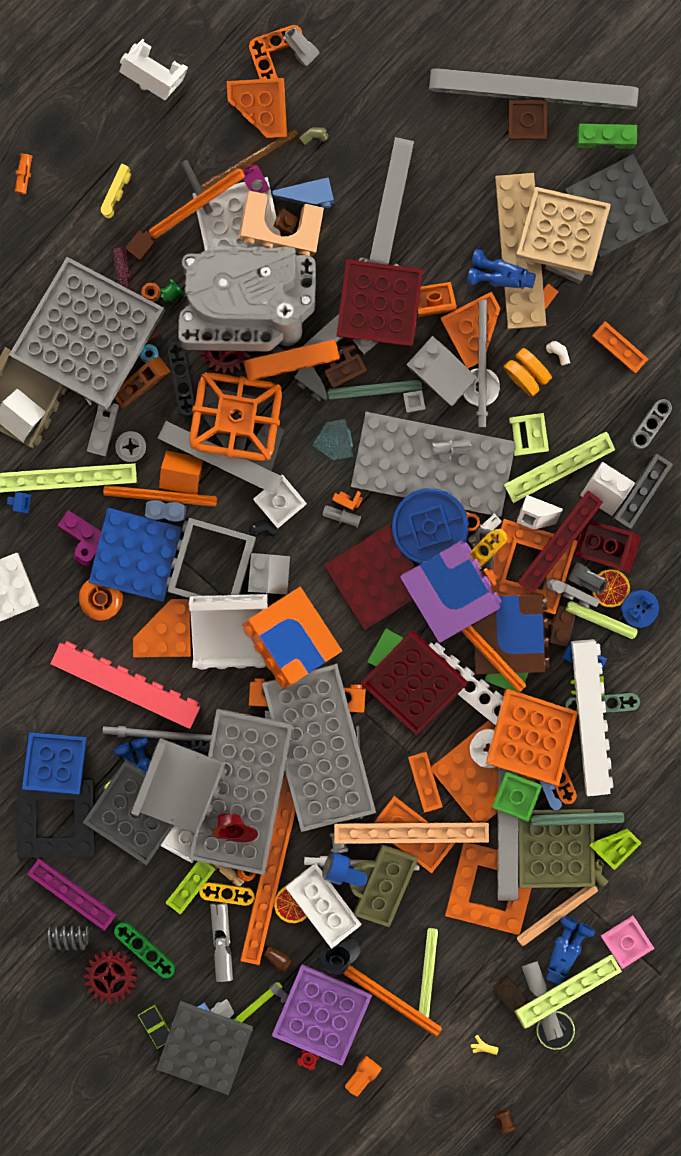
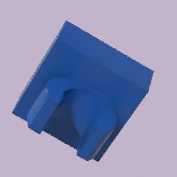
[7,492,31,513]

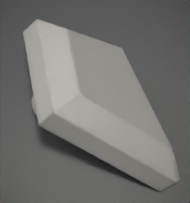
[210,999,234,1018]

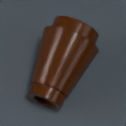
[264,946,293,973]

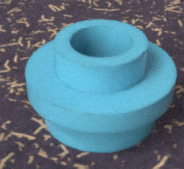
[139,344,159,363]

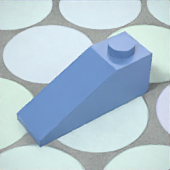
[272,178,334,209]

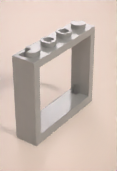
[166,518,256,598]

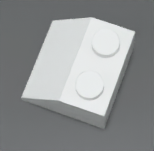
[580,462,635,516]

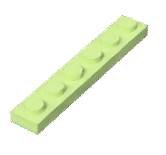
[504,432,615,503]
[515,955,622,1028]

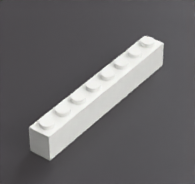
[571,639,613,796]

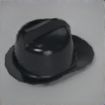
[320,937,361,975]

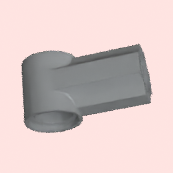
[283,27,320,67]

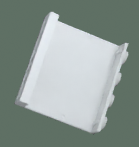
[189,594,268,670]

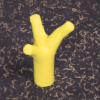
[471,1035,498,1055]

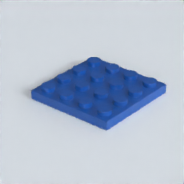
[88,508,182,602]

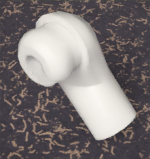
[546,341,570,366]

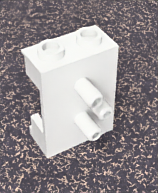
[119,39,188,100]

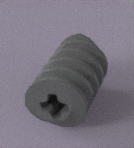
[48,926,89,950]

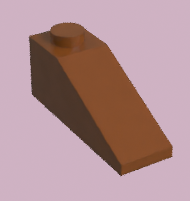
[114,356,171,409]

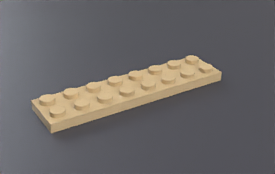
[495,173,546,329]

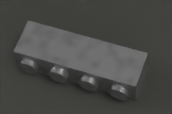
[612,454,673,530]

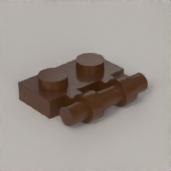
[321,342,367,388]

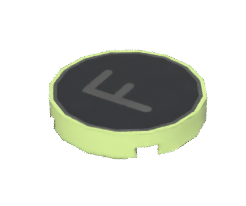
[536,1011,575,1050]

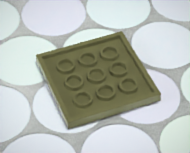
[518,809,595,888]

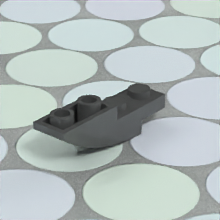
[269,345,328,401]

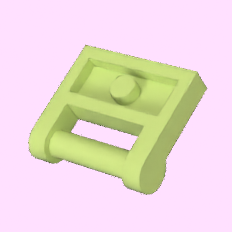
[509,413,549,456]

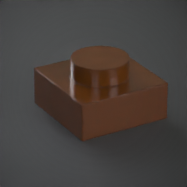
[273,208,298,236]

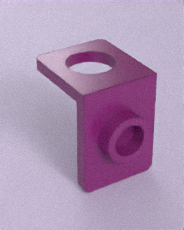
[243,164,270,194]

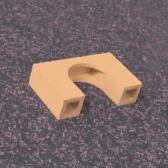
[238,191,324,257]

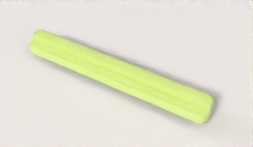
[566,601,638,639]

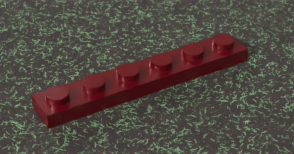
[518,491,603,594]

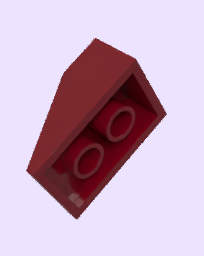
[573,520,641,573]

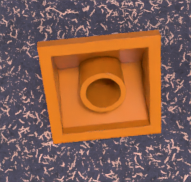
[417,282,456,317]
[159,451,204,494]

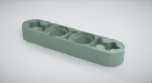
[565,693,640,715]

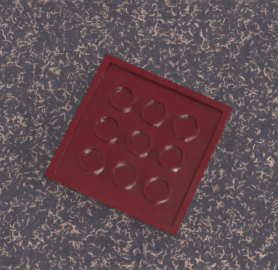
[336,259,423,347]
[324,525,415,630]
[360,630,468,735]

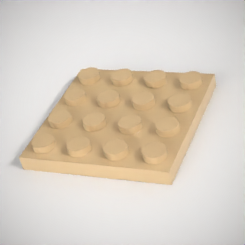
[516,187,611,275]

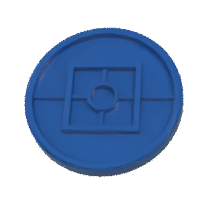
[392,488,469,564]

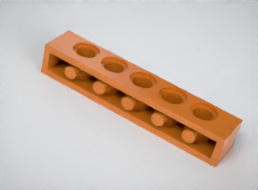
[249,678,366,713]

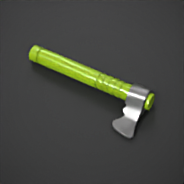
[234,982,288,1023]

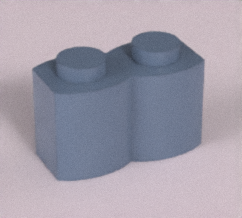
[145,500,186,522]

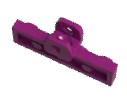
[57,510,101,567]

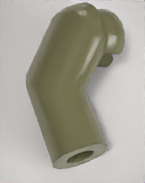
[299,127,329,145]

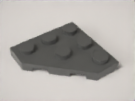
[202,386,255,451]

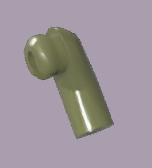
[595,859,609,888]

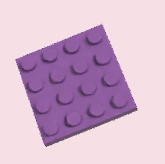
[272,964,372,1066]

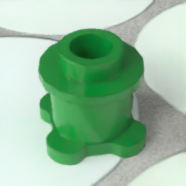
[160,279,184,304]

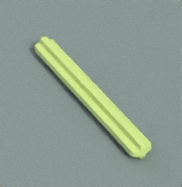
[419,928,438,1018]

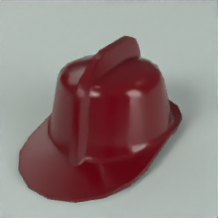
[212,814,258,843]

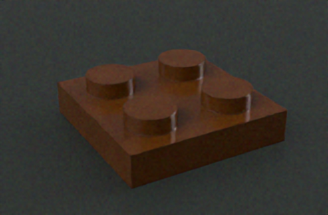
[508,100,547,140]

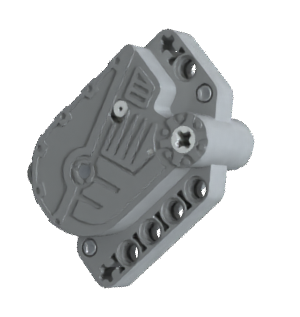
[179,247,316,351]

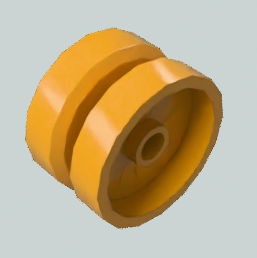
[503,348,552,397]

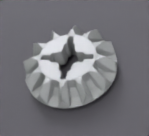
[115,431,146,462]

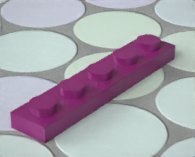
[27,858,117,931]

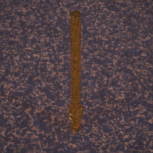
[201,129,299,191]

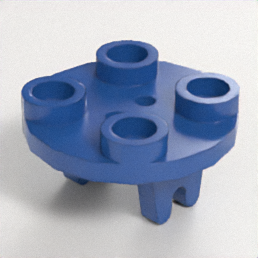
[620,589,659,628]

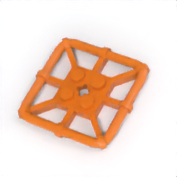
[190,372,282,461]

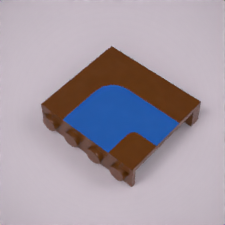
[474,594,550,674]

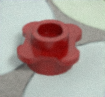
[297,1049,320,1070]

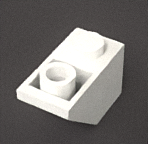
[516,495,563,530]

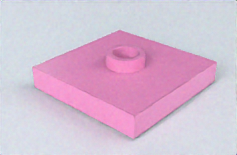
[601,915,654,969]

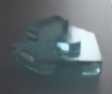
[312,419,353,461]

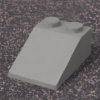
[406,336,478,407]

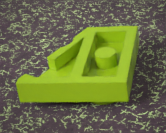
[590,829,641,870]

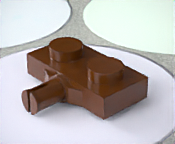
[548,605,576,647]

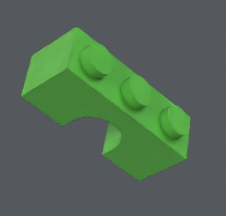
[577,124,637,149]

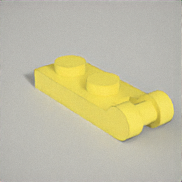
[101,163,131,218]

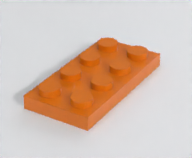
[373,796,455,873]

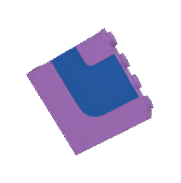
[400,539,501,643]

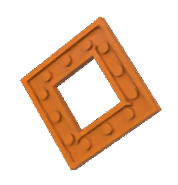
[488,519,577,614]
[445,843,531,935]

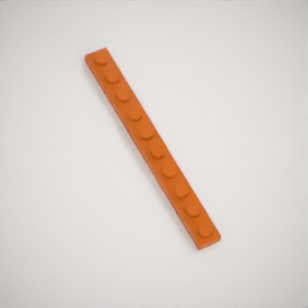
[240,773,296,965]

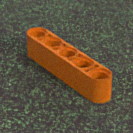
[244,340,340,381]

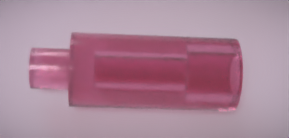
[112,247,131,287]

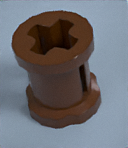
[494,1109,516,1134]

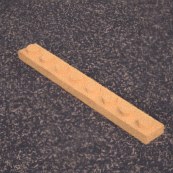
[334,823,489,843]

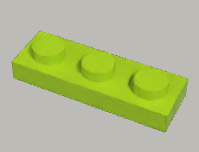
[166,861,216,915]

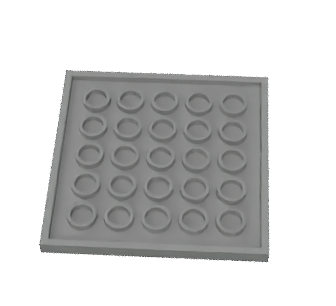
[9,257,165,409]

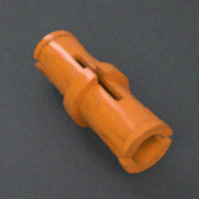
[14,154,33,194]

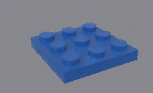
[22,732,87,795]

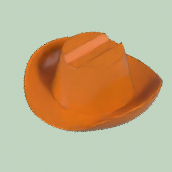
[79,580,123,621]

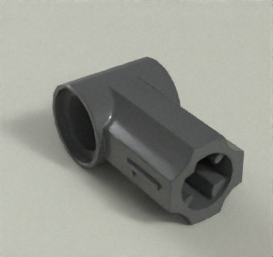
[567,562,607,595]

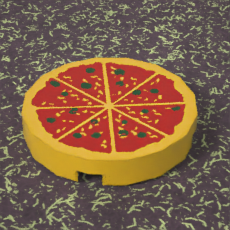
[592,569,630,607]
[274,886,307,923]

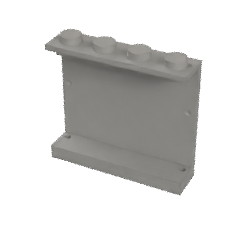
[131,738,227,838]

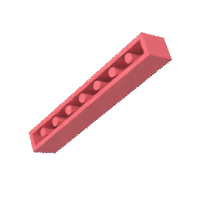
[51,641,201,729]

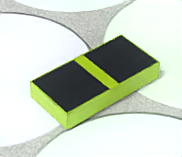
[138,1005,170,1049]

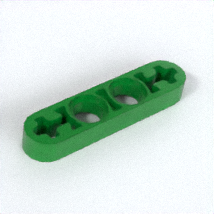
[114,922,175,978]

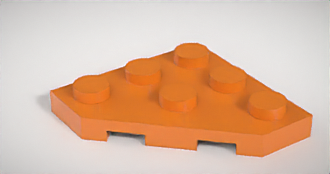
[227,78,287,138]
[440,291,500,369]
[133,599,191,657]

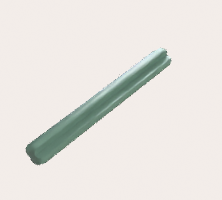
[327,380,422,399]
[530,812,624,826]

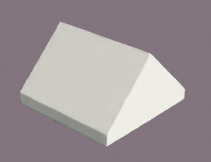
[0,389,46,443]

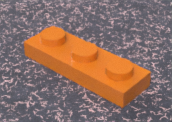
[592,321,648,374]
[408,752,443,813]

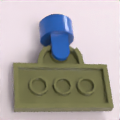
[322,844,418,927]

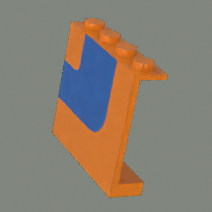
[241,586,342,690]

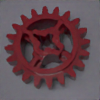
[200,336,253,374]
[83,949,137,1004]

